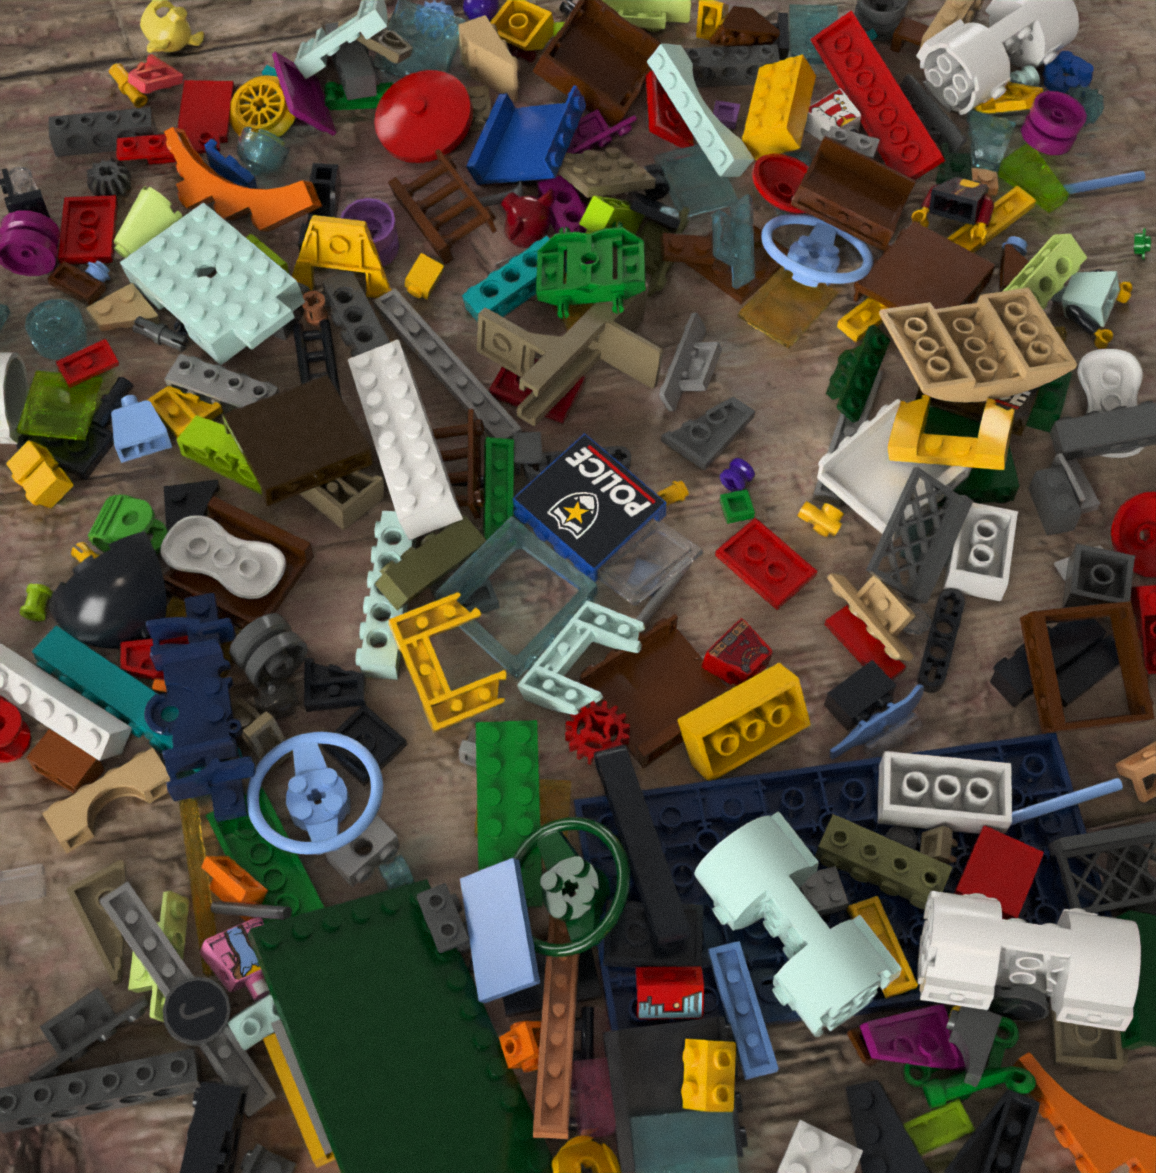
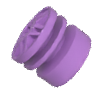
[341,198,399,267]

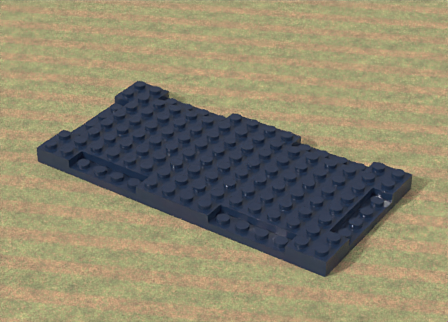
[574,732,1113,1031]

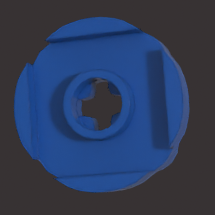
[1042,50,1094,96]

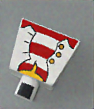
[804,88,861,141]

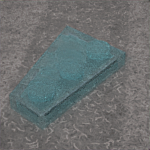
[966,110,1016,172]

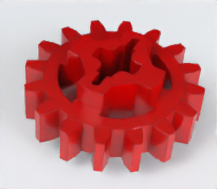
[565,701,630,765]

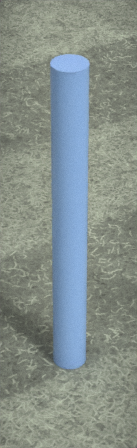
[1010,778,1123,826]

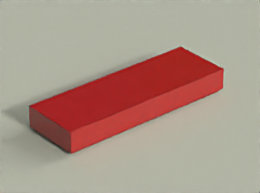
[824,605,906,680]

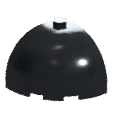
[48,531,167,649]

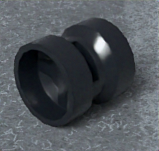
[644,164,670,200]

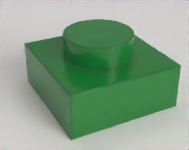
[719,489,755,524]

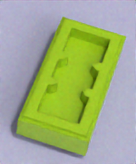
[904,1099,975,1156]

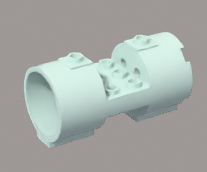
[694,811,902,1037]

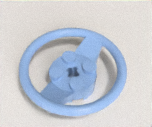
[761,214,873,287]
[246,732,383,855]

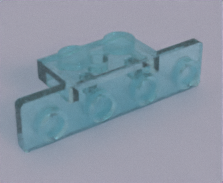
[712,194,755,289]

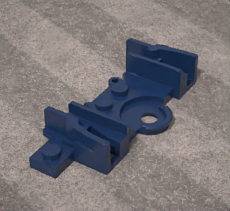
[144,593,256,822]

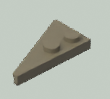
[66,859,126,985]

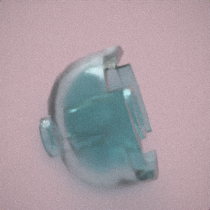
[237,127,290,175]

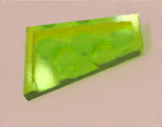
[994,143,1069,213]

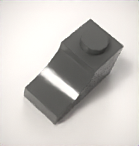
[946,1006,1002,1087]

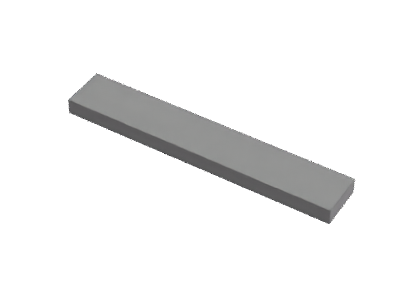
[812,370,883,507]

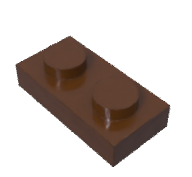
[660,233,716,265]

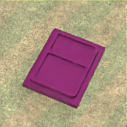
[272,51,337,136]

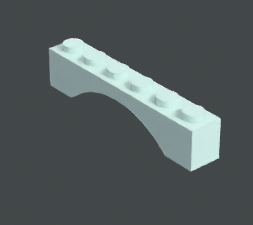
[647,44,754,177]

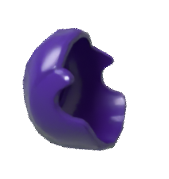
[463,0,499,21]

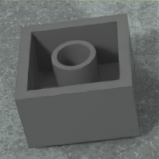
[1062,544,1135,620]

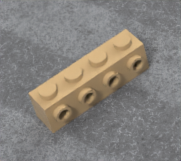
[917,0,984,59]

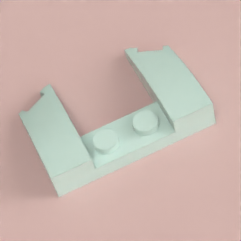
[294,0,388,79]
[517,600,645,715]

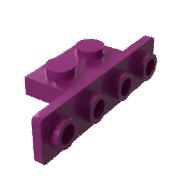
[566,109,637,154]

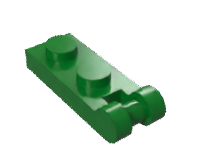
[324,81,393,110]

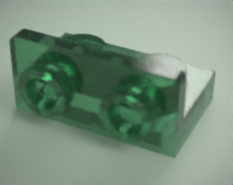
[935,143,972,185]

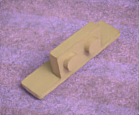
[827,573,916,661]

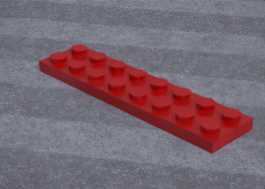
[810,10,946,180]

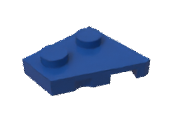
[204,139,257,189]

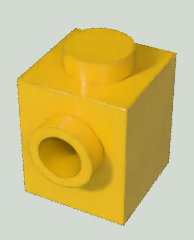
[404,253,444,300]

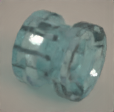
[378,855,414,890]

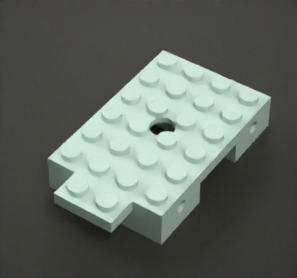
[120,202,305,365]

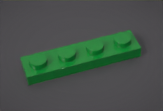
[483,437,514,548]

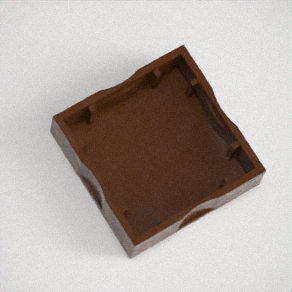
[532,0,662,127]

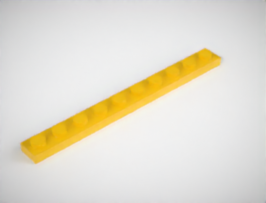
[837,186,1036,343]

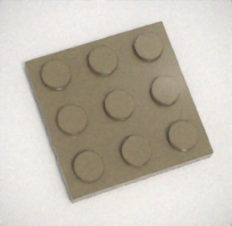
[558,147,656,198]

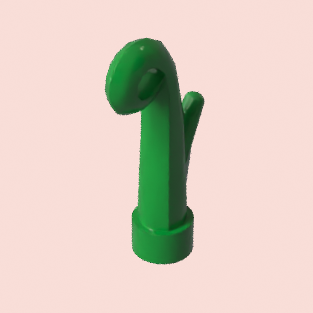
[922,1066,1036,1109]

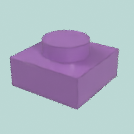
[713,100,740,129]

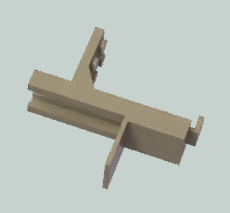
[476,268,663,426]

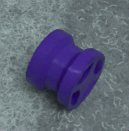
[719,458,755,492]

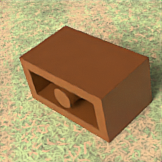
[26,729,105,794]

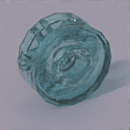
[25,299,87,359]

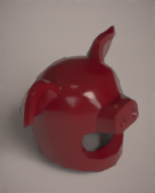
[501,188,555,248]

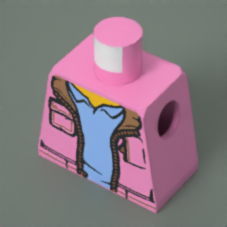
[200,917,270,1001]

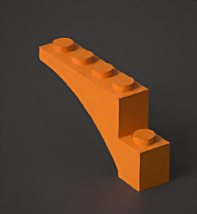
[1013,1052,1156,1173]

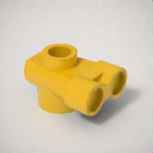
[797,501,844,538]

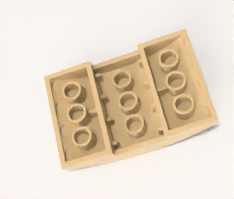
[879,288,1077,402]

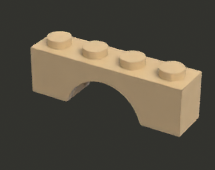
[42,747,170,853]

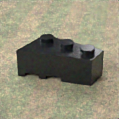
[179,1080,248,1173]
[942,1089,1040,1173]

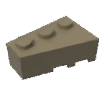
[300,470,384,531]

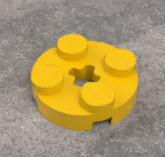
[551,1136,621,1173]

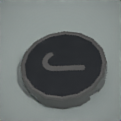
[162,977,231,1046]
[987,985,1050,1022]

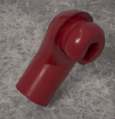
[507,43,536,62]

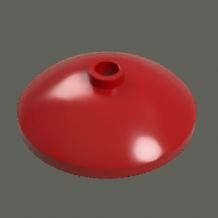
[752,153,809,214]
[1111,491,1156,578]

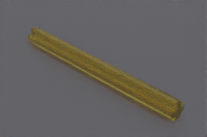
[179,798,217,977]

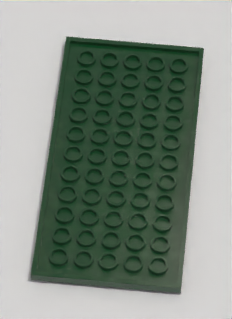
[248,879,553,1173]

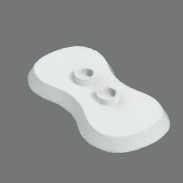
[1078,349,1144,458]
[160,516,286,599]

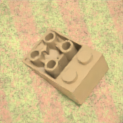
[458,15,520,101]

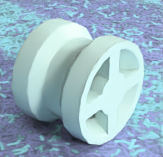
[1009,65,1040,87]

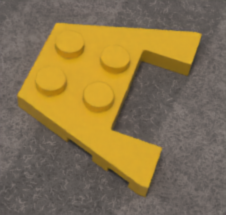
[292,215,391,298]

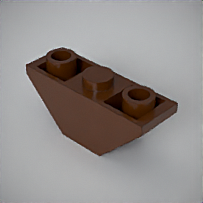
[709,6,781,46]

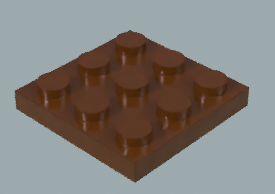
[685,211,789,305]

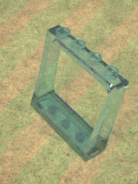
[436,516,597,680]

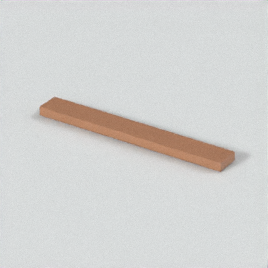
[533,914,579,1139]

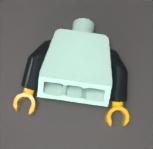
[1051,269,1133,349]

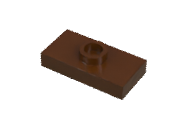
[47,261,107,306]

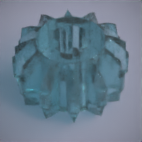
[1065,84,1104,127]

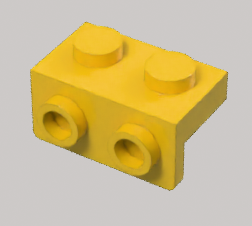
[681,1039,736,1112]

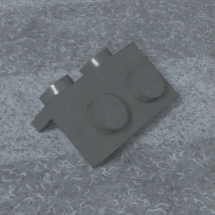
[417,883,471,955]

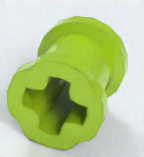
[19,584,53,621]

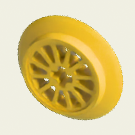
[230,75,296,143]

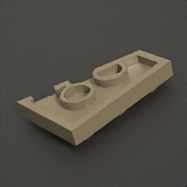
[338,11,413,64]

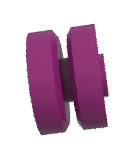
[1021,91,1087,155]
[0,211,60,276]

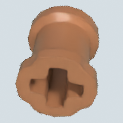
[302,291,328,326]

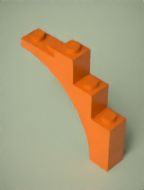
[164,127,322,232]

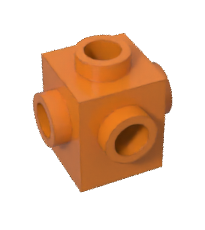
[499,1020,541,1072]

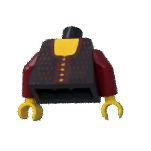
[911,177,994,246]

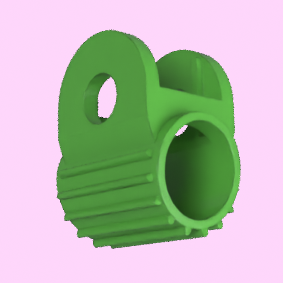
[88,494,168,555]

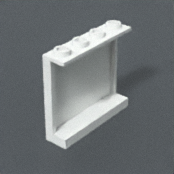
[817,399,972,542]

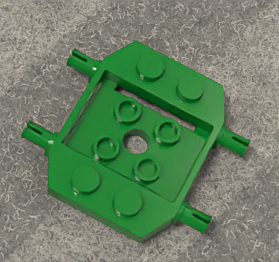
[536,222,646,319]

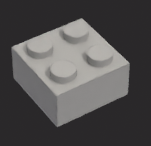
[799,866,849,916]

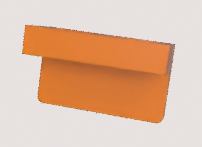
[201,856,268,921]

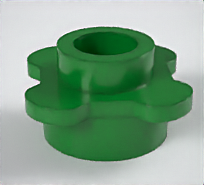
[1134,228,1151,259]

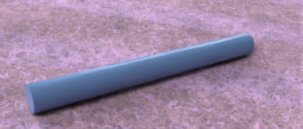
[1046,170,1145,198]

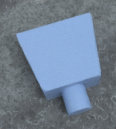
[111,395,172,463]

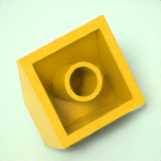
[490,0,554,51]

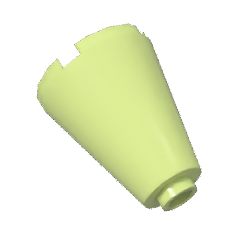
[113,186,183,258]

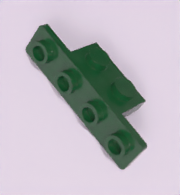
[825,325,890,423]

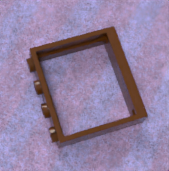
[1020,601,1155,734]

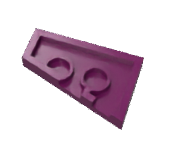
[860,1004,966,1071]

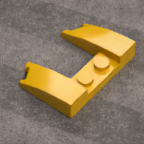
[888,394,1015,470]
[388,592,506,733]

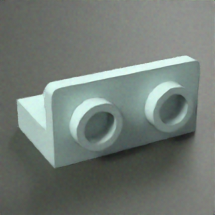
[228,993,280,1050]

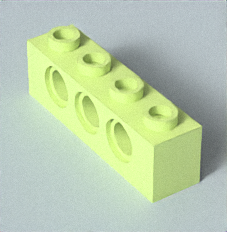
[1003,234,1087,310]

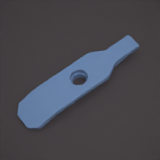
[830,684,924,760]

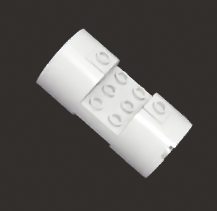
[916,0,1079,115]
[917,891,1141,1031]

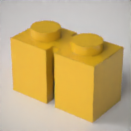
[6,440,74,508]

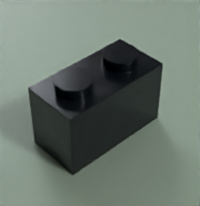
[824,660,897,731]

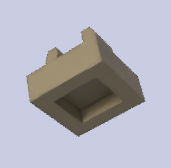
[920,826,958,864]

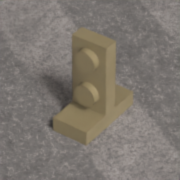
[232,697,293,773]

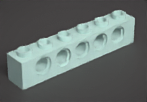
[356,511,417,680]

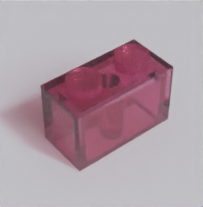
[572,1058,616,1137]

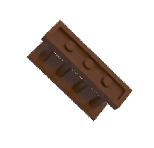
[388,149,497,265]
[432,409,485,519]

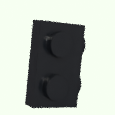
[0,168,51,218]

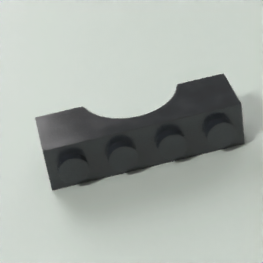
[298,163,342,252]

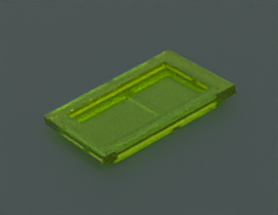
[16,370,102,440]

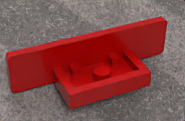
[117,129,220,165]

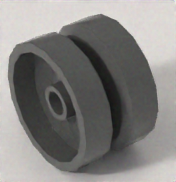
[229,613,308,690]

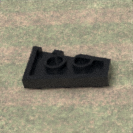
[846,1080,932,1173]

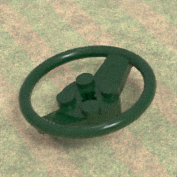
[512,817,630,957]

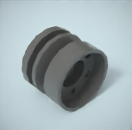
[854,0,909,42]

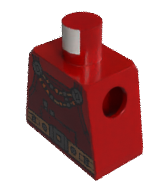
[701,618,773,686]

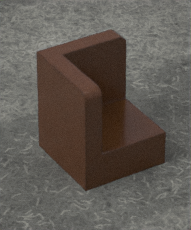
[890,17,929,53]

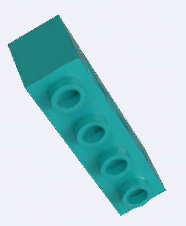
[462,236,567,322]

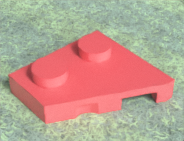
[128,54,183,94]

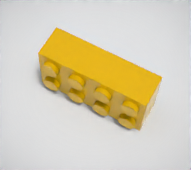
[742,54,816,160]
[677,663,811,781]

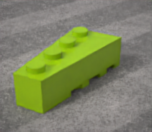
[177,415,262,495]

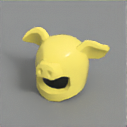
[140,0,204,53]

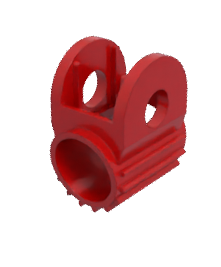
[0,695,32,763]

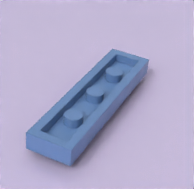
[707,941,779,1080]

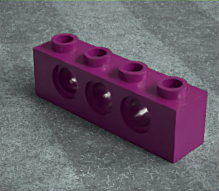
[538,175,595,264]

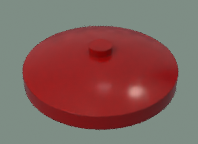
[374,70,473,163]

